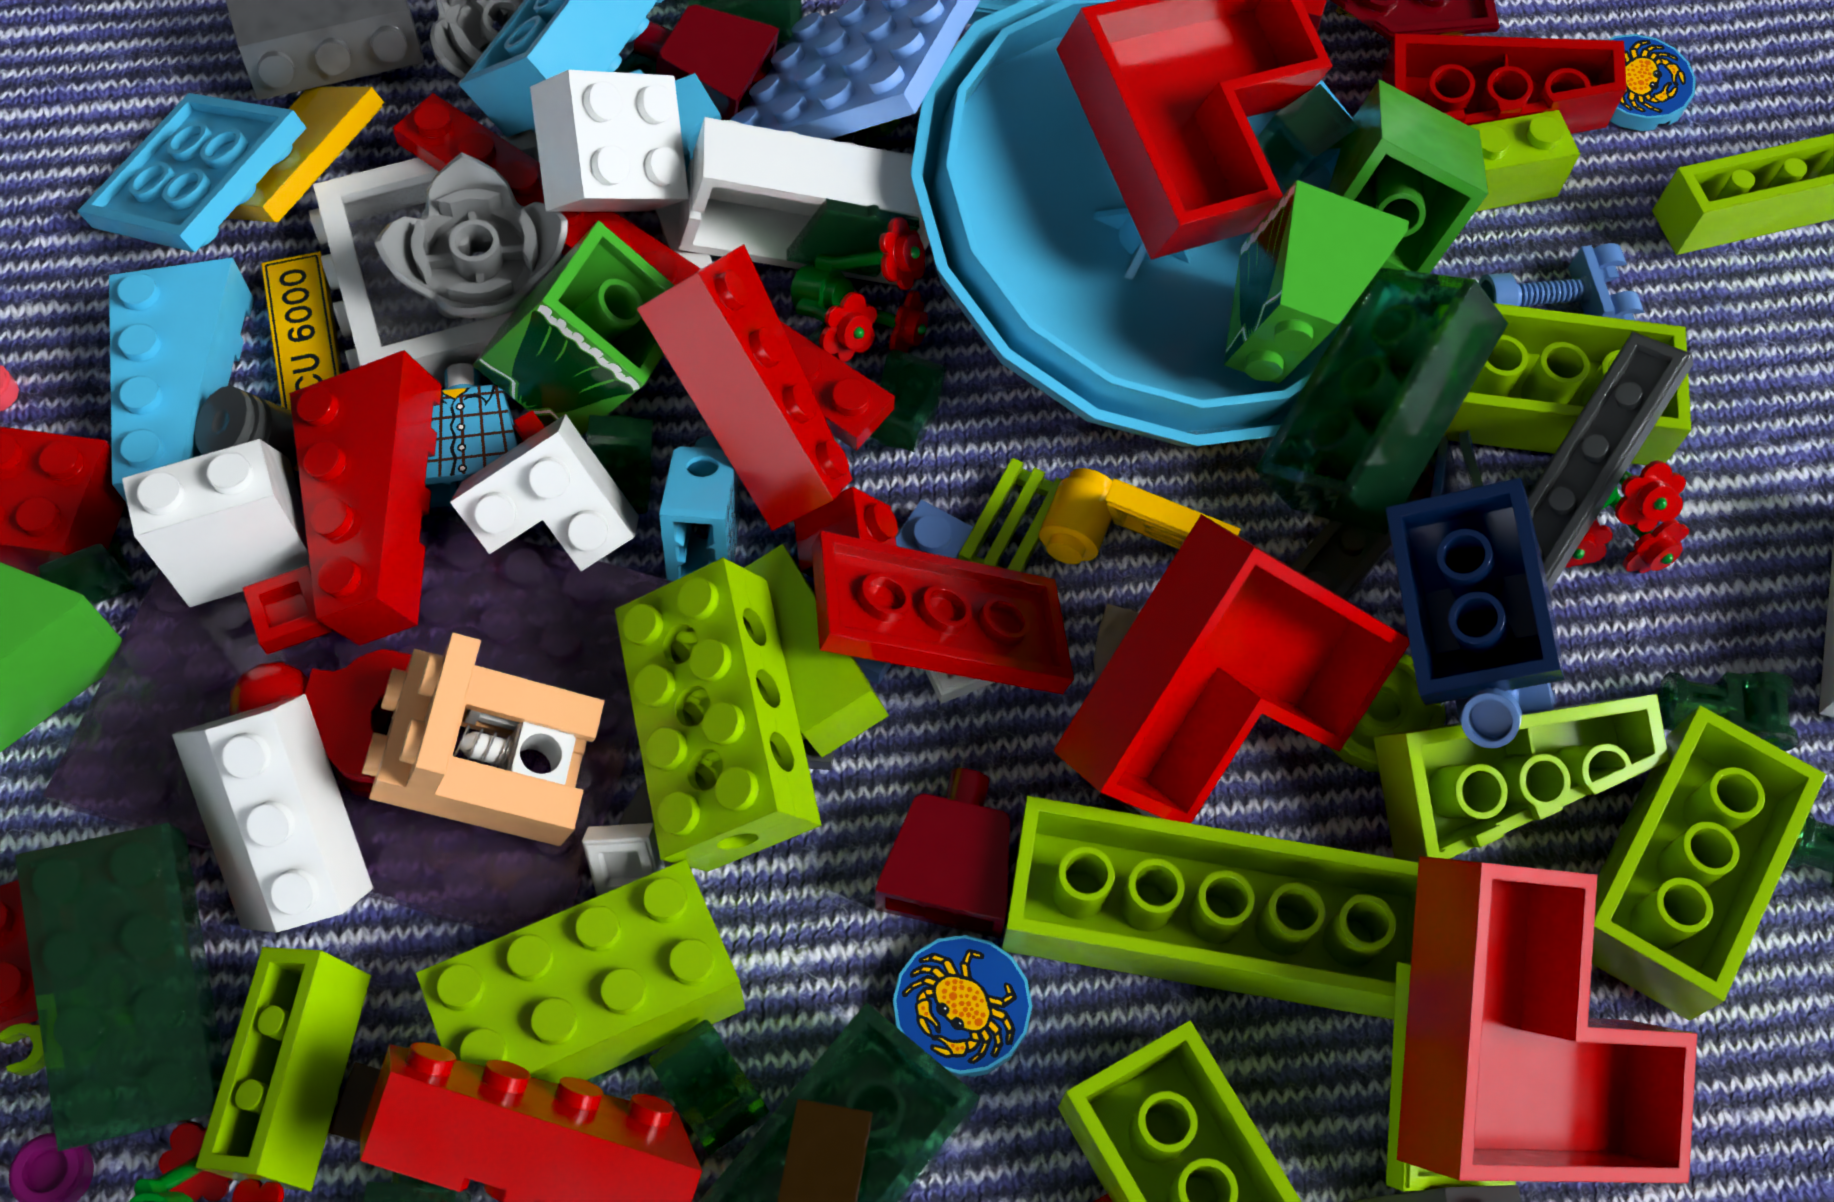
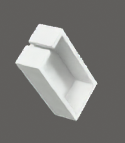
[678,117,929,285]

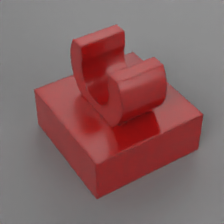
[242,565,332,655]

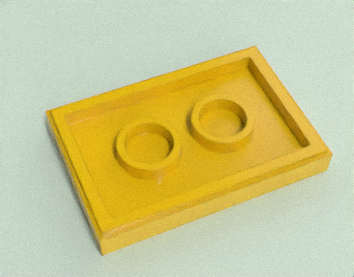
[226,87,384,223]
[1105,478,1241,549]

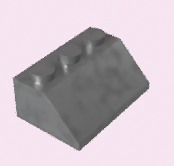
[226,0,425,100]

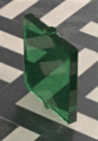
[786,198,920,277]

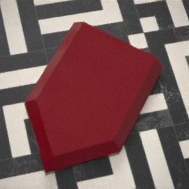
[1331,0,1500,41]

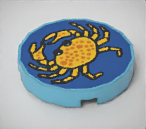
[1608,34,1696,131]
[892,935,1032,1077]

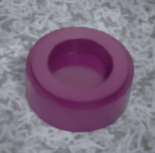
[9,1133,94,1202]

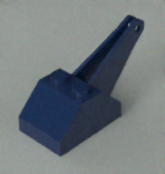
[1385,430,1565,706]

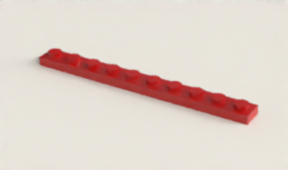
[392,93,895,451]

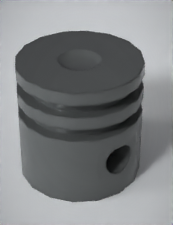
[194,385,298,468]

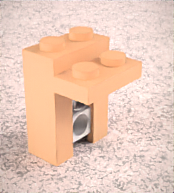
[362,633,605,846]

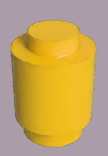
[1039,468,1112,565]

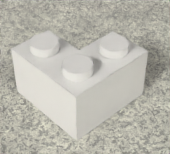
[450,414,639,571]

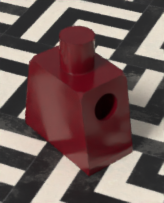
[634,4,779,120]
[875,768,1010,939]

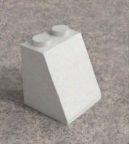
[122,439,310,607]

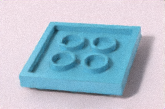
[77,93,307,253]

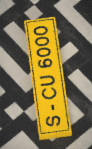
[261,251,343,471]

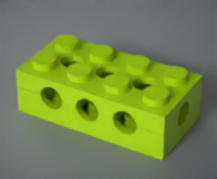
[615,557,822,872]

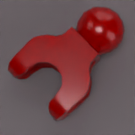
[229,649,412,797]

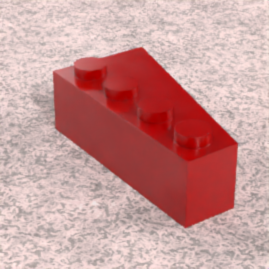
[1382,33,1627,134]
[636,244,853,531]
[289,350,442,646]
[360,1042,702,1202]

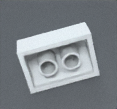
[172,694,373,933]

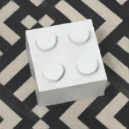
[530,70,689,212]

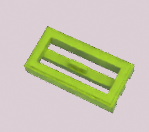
[958,458,1062,572]

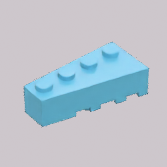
[109,257,254,504]

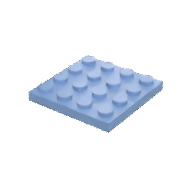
[730,0,980,140]

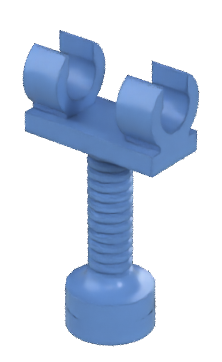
[1477,243,1645,321]
[1455,683,1556,748]

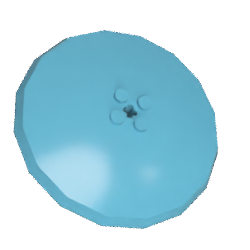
[910,0,1404,447]

